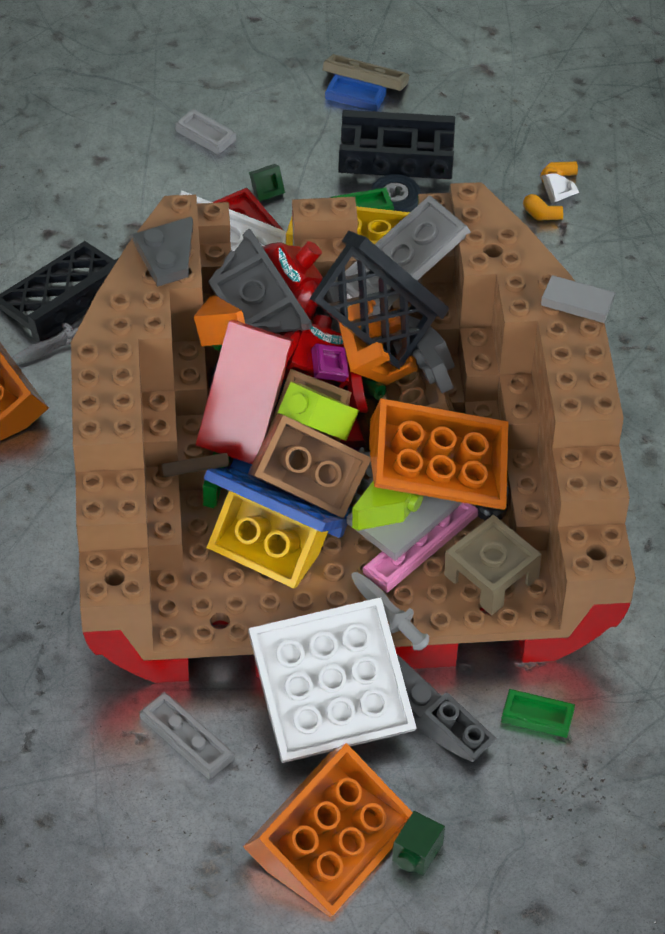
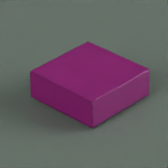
[311,344,349,382]

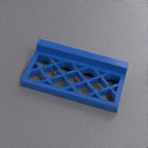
[204,458,354,538]

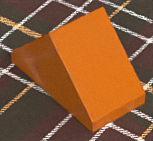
[194,295,245,346]

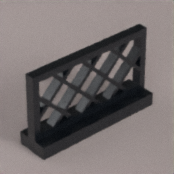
[310,231,450,370]
[0,241,119,343]

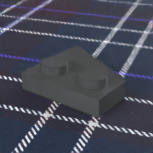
[133,217,193,287]

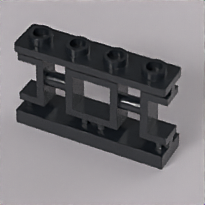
[338,110,455,179]

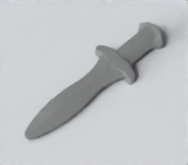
[351,572,429,650]

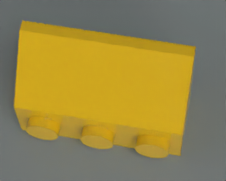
[206,491,328,589]

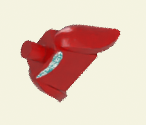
[262,241,323,335]
[282,315,368,413]

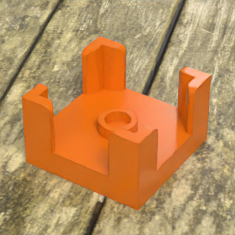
[339,300,418,385]

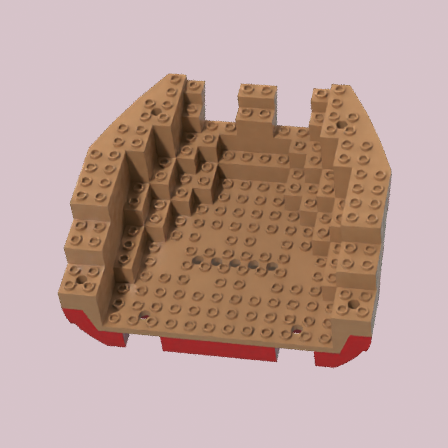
[71,182,636,683]

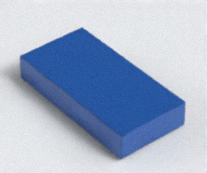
[325,74,387,112]

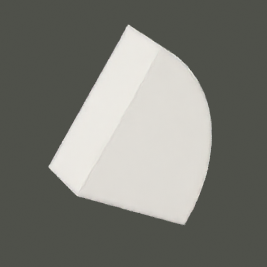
[541,173,579,203]

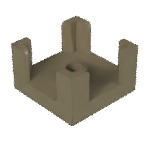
[444,515,541,615]

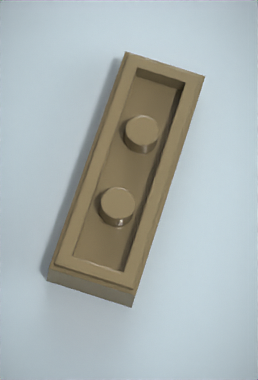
[322,54,410,91]

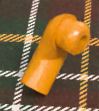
[540,161,578,183]
[523,194,563,221]

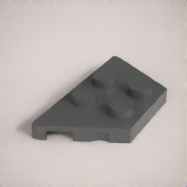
[208,229,312,333]

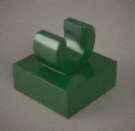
[249,164,285,201]

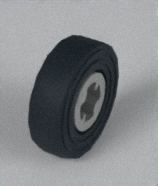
[371,174,421,212]

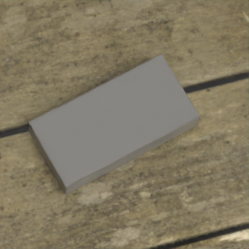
[175,109,236,155]
[541,275,615,323]

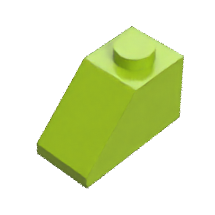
[278,382,360,441]
[352,481,423,531]

